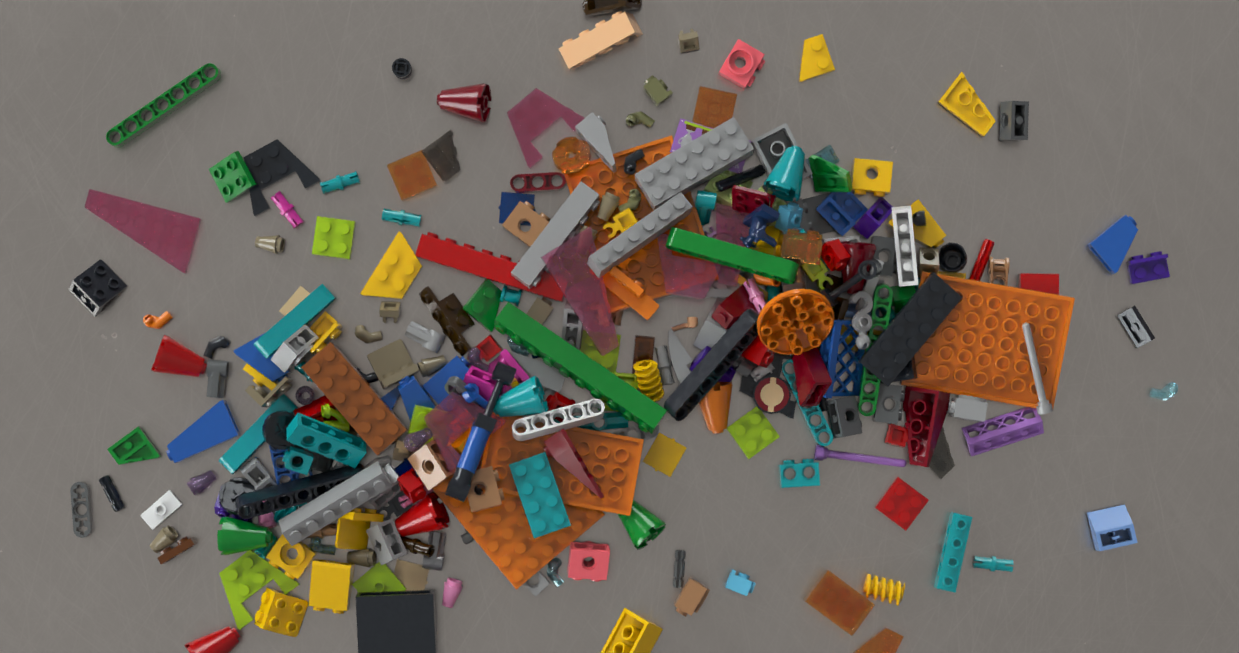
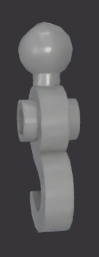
[849,291,873,350]

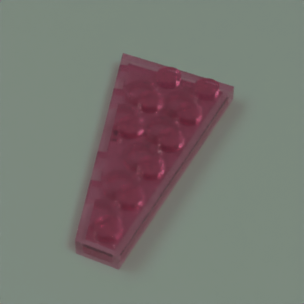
[541,226,619,356]

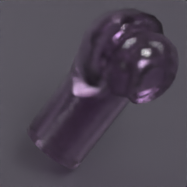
[468,347,490,372]

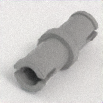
[655,345,675,385]

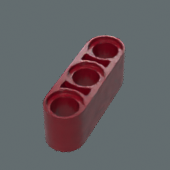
[510,172,566,193]

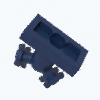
[740,204,780,248]

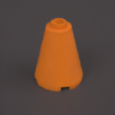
[699,382,733,434]

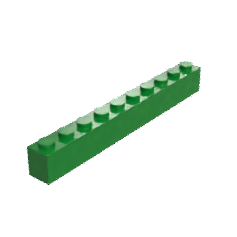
[494,302,667,434]

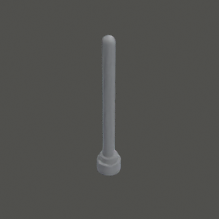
[1022,323,1053,414]

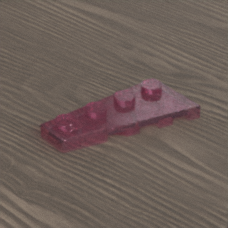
[716,203,750,287]

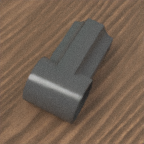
[207,359,229,398]

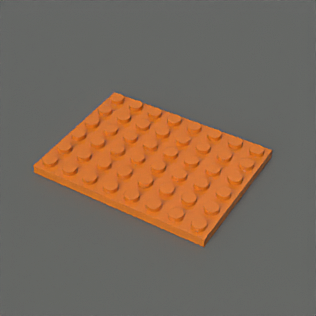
[563,135,719,314]
[900,271,1075,409]
[432,411,605,590]

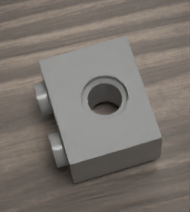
[271,325,319,373]
[947,395,988,422]

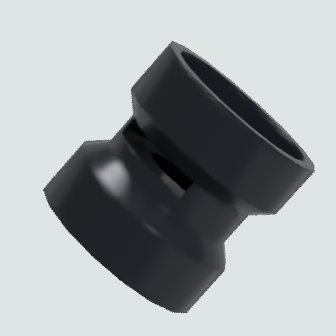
[392,58,412,80]

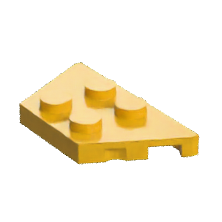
[360,231,423,299]

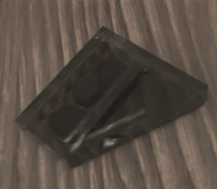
[421,130,460,182]
[929,427,955,479]

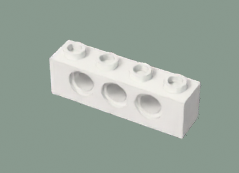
[891,205,919,287]

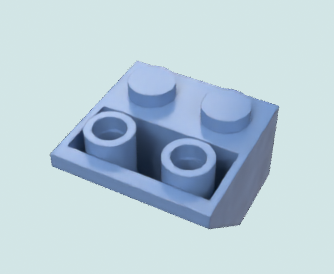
[1087,504,1138,551]

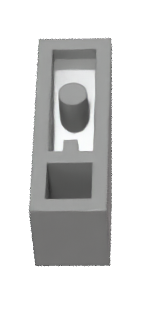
[575,112,617,173]
[562,299,586,350]
[512,352,566,394]

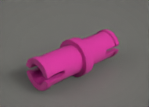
[270,191,304,229]

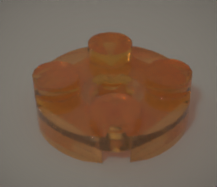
[552,137,591,174]

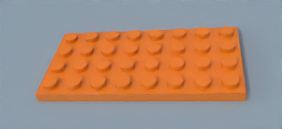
[477,412,644,516]

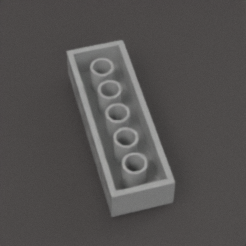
[635,117,754,211]

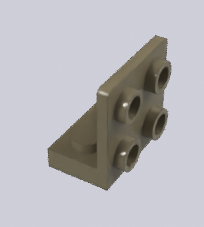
[367,339,419,390]
[245,376,293,408]

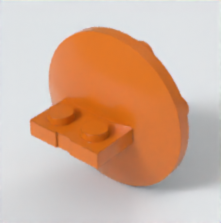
[757,289,834,355]

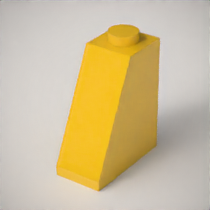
[886,199,947,248]

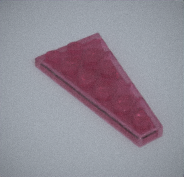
[85,189,201,274]

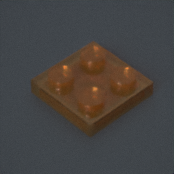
[692,86,737,129]
[387,150,437,201]

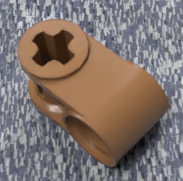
[988,257,1010,286]

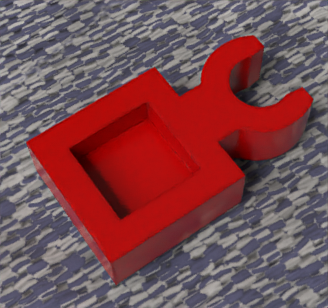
[467,335,503,367]
[885,424,909,448]

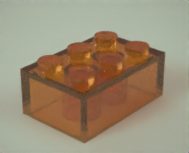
[804,569,875,636]

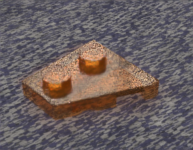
[853,627,904,653]

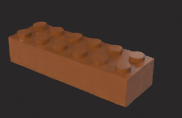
[301,342,408,456]

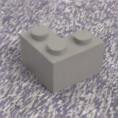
[693,297,729,350]

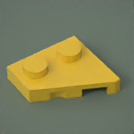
[799,34,835,82]

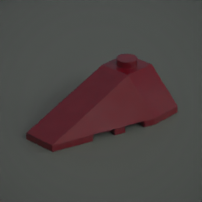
[903,386,950,467]
[543,428,604,499]

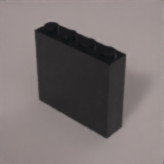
[356,590,437,653]

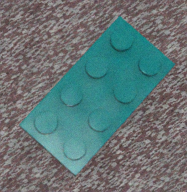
[509,452,571,539]

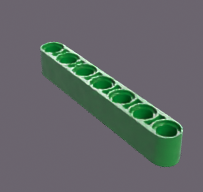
[106,63,221,148]
[665,227,799,284]
[858,283,893,416]

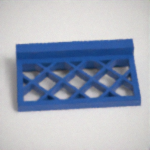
[820,320,867,398]

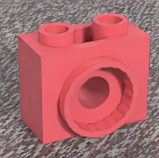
[718,39,765,90]
[567,541,610,582]

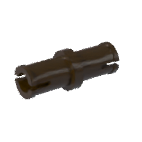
[400,536,435,557]

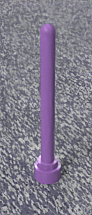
[814,445,907,467]

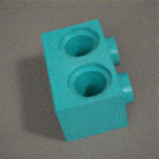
[779,459,820,488]

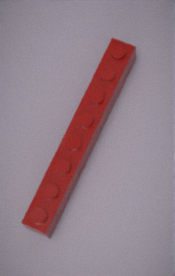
[415,232,569,303]

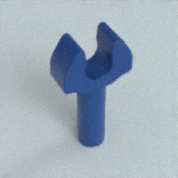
[462,383,488,409]

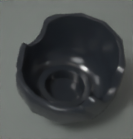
[939,242,967,273]

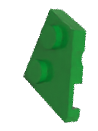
[809,155,853,192]
[462,279,502,332]
[107,426,161,465]

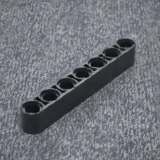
[664,308,759,421]
[235,463,365,519]

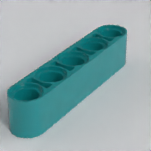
[253,284,336,359]
[781,359,833,446]
[219,394,298,475]

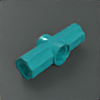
[573,412,628,431]

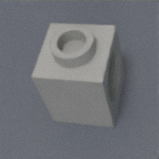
[524,571,550,597]

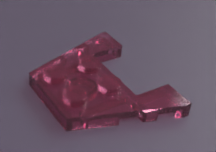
[507,88,585,168]
[657,234,723,299]
[424,392,506,473]

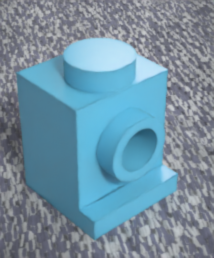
[775,202,803,234]
[725,569,756,596]

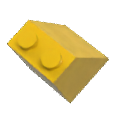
[309,559,355,614]

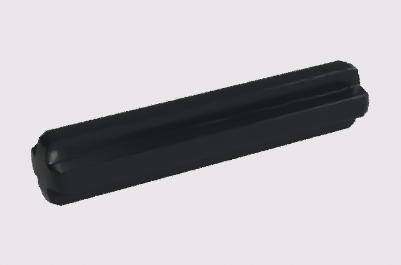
[716,165,766,192]

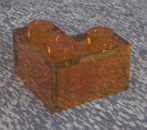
[781,228,823,265]

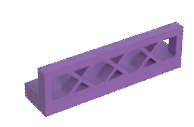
[962,407,1044,457]

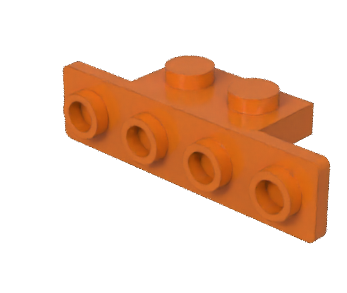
[589,266,660,320]

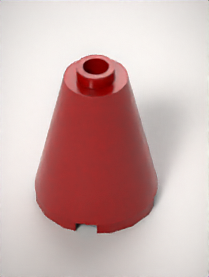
[151,335,207,377]
[395,492,449,537]
[184,626,241,653]

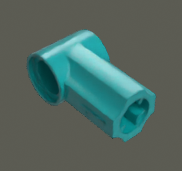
[695,190,717,226]

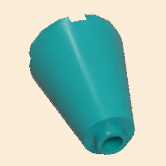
[763,146,805,202]
[493,376,548,417]

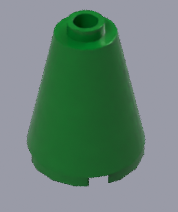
[618,499,666,550]
[217,517,273,555]

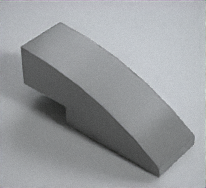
[668,329,693,384]
[240,457,286,501]

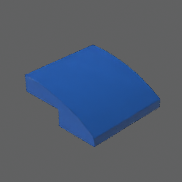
[816,191,868,236]

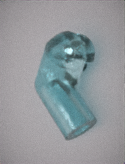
[507,336,529,357]
[1149,382,1178,400]
[309,537,336,555]
[547,558,564,587]

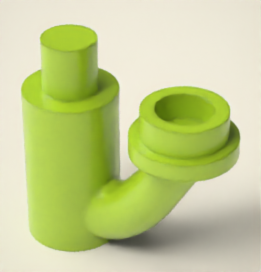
[321,404,349,432]

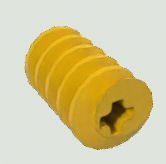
[633,360,664,402]
[863,574,905,606]

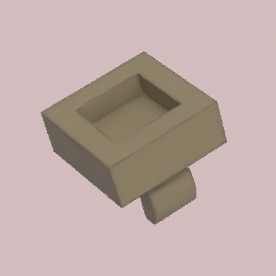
[678,29,700,53]
[379,301,401,323]

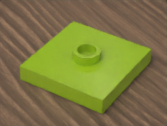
[352,562,406,592]

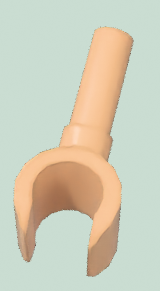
[672,317,698,331]

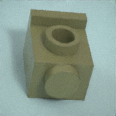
[643,75,673,107]

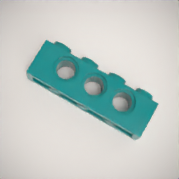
[286,413,367,468]
[934,512,973,593]

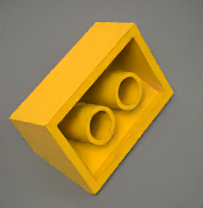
[601,608,663,653]

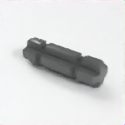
[673,550,686,588]

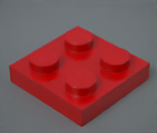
[875,477,929,531]

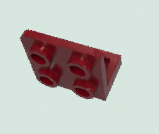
[732,185,776,214]

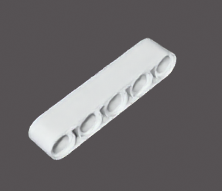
[512,399,605,441]

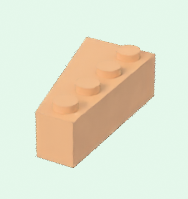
[558,11,643,69]

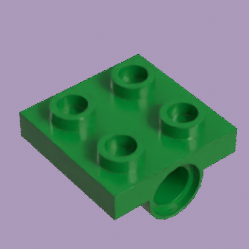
[209,151,256,203]

